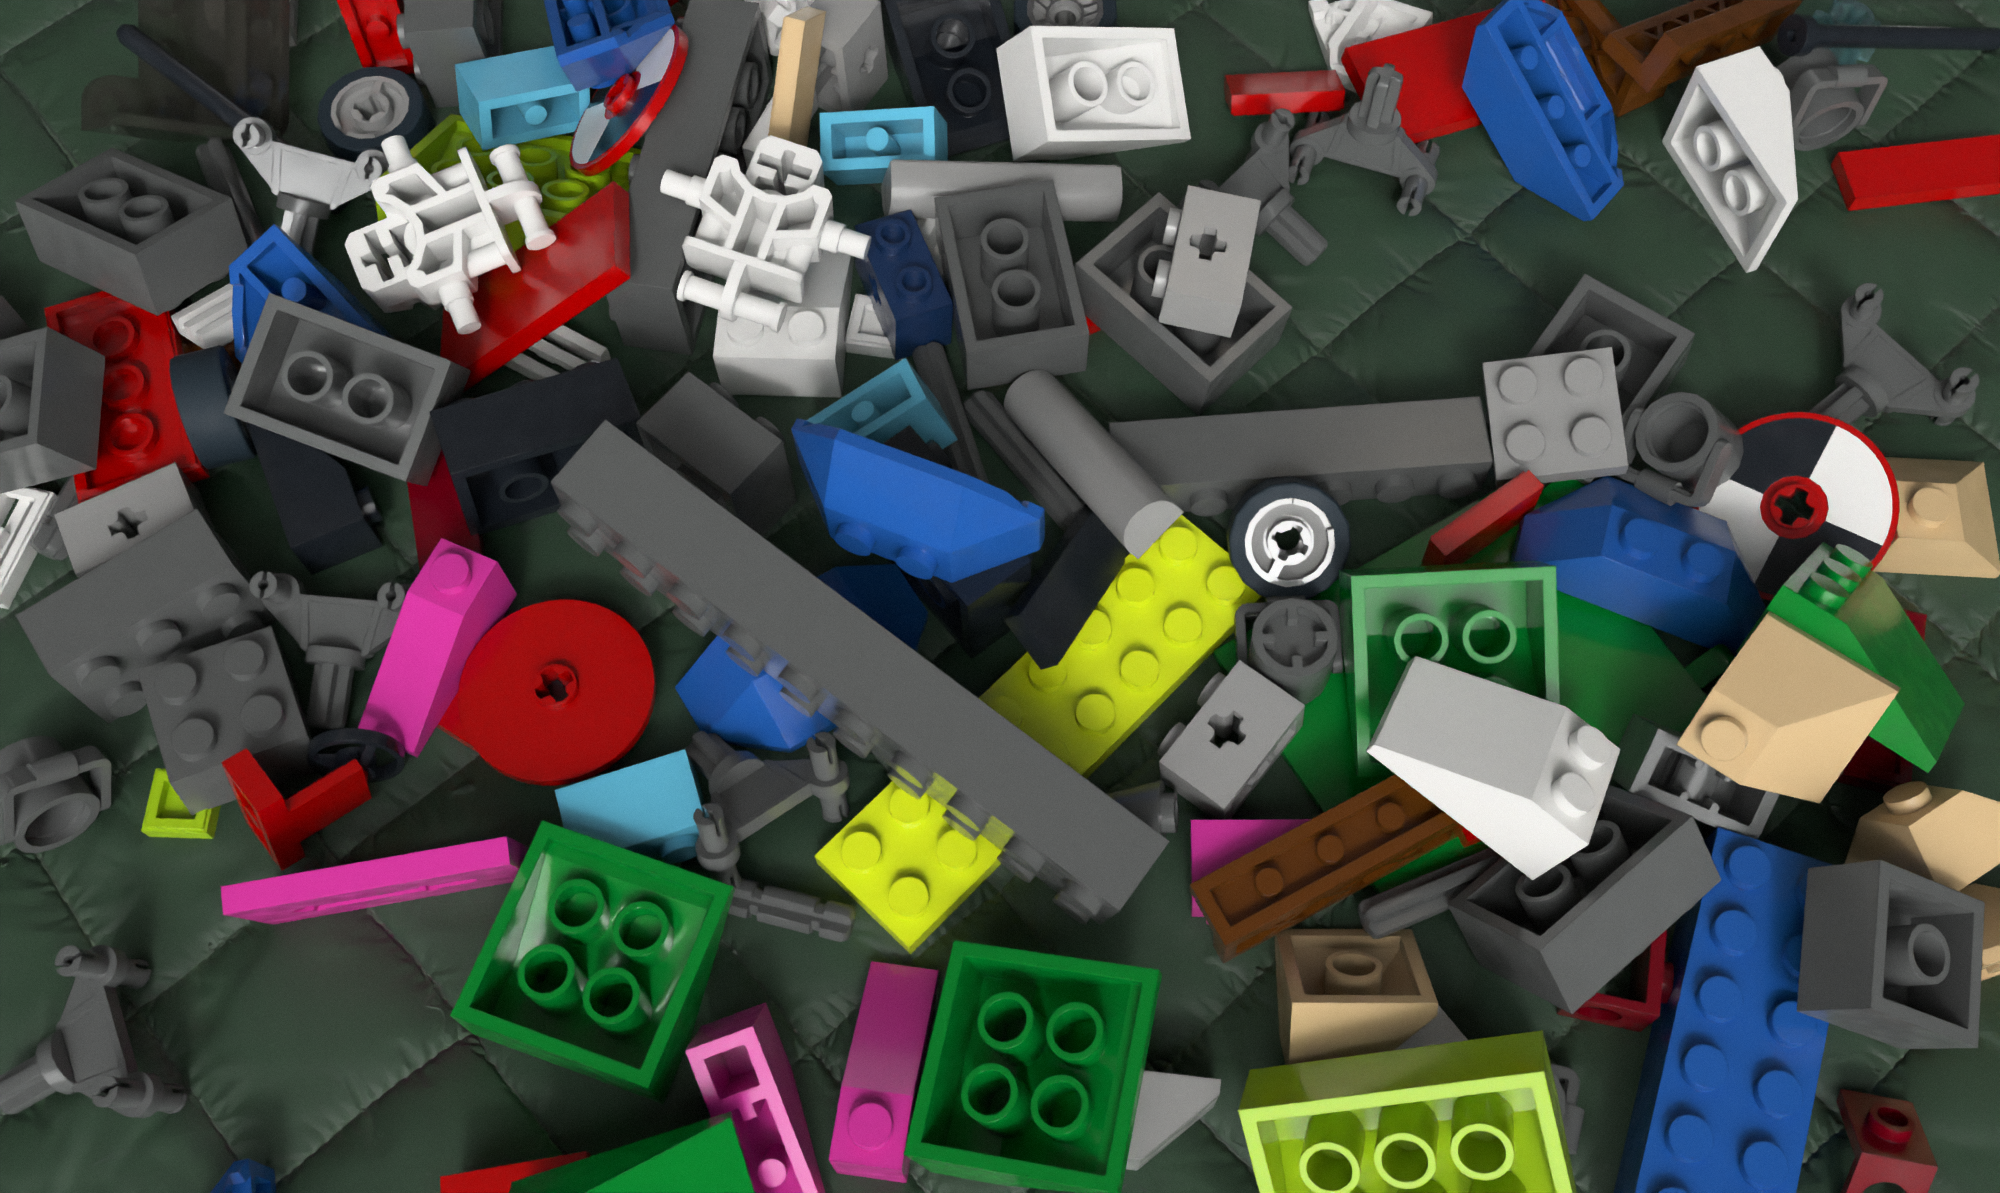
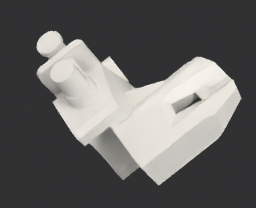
[344,135,556,335]
[660,135,872,333]

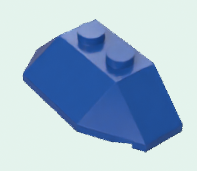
[544,0,675,92]
[1462,0,1624,222]
[229,224,395,363]
[791,418,1045,583]
[1510,476,1765,657]
[675,564,928,753]

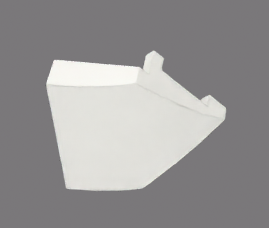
[1308,0,1433,93]

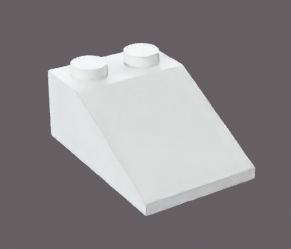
[996,26,1191,161]
[1662,46,1798,273]
[713,250,854,398]
[1366,656,1621,880]

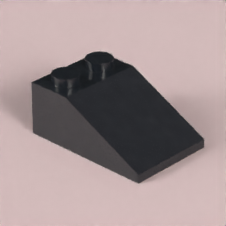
[881,0,1011,158]

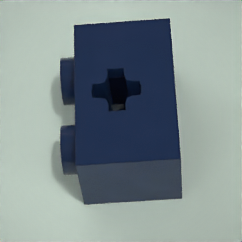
[854,209,953,361]

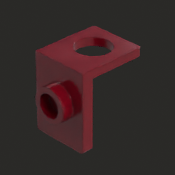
[1557,930,1674,1032]
[1836,1089,1938,1193]

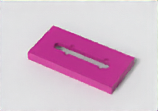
[220,836,529,924]

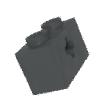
[1611,713,1780,840]

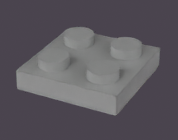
[1482,347,1628,488]

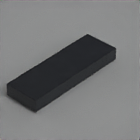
[1004,504,1130,670]

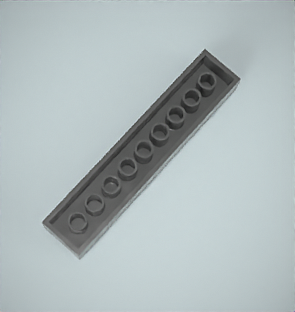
[551,419,1170,925]

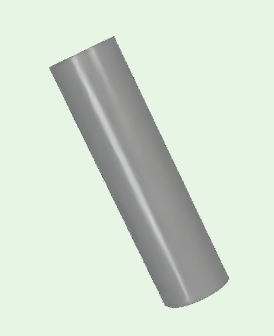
[881,159,1123,222]
[1004,370,1184,559]

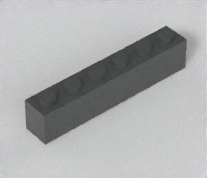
[1108,396,1493,516]

